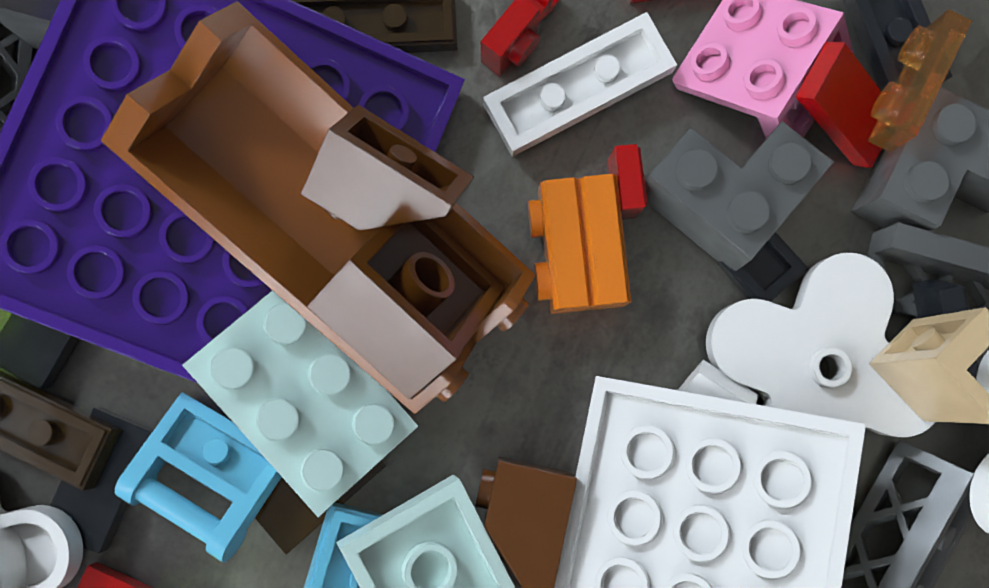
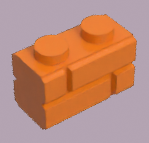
[528,174,632,314]

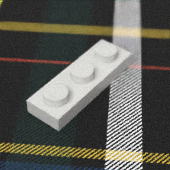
[483,12,677,157]

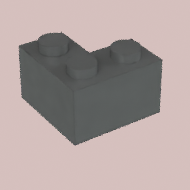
[851,84,989,231]
[645,121,834,271]

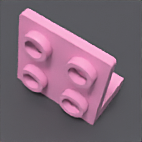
[672,0,854,139]

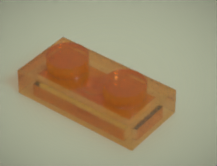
[868,9,973,152]

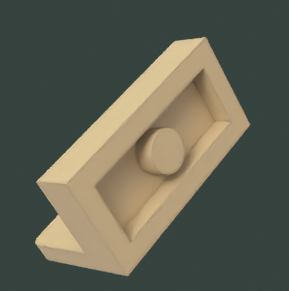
[869,307,989,424]

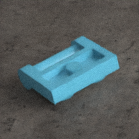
[114,392,282,563]

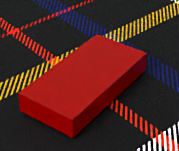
[795,42,900,168]

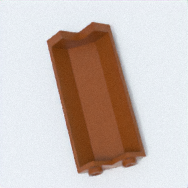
[100,1,535,414]

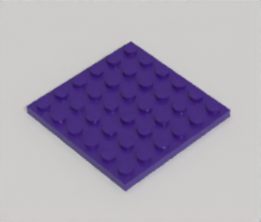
[0,0,465,383]

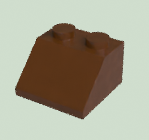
[307,218,505,399]

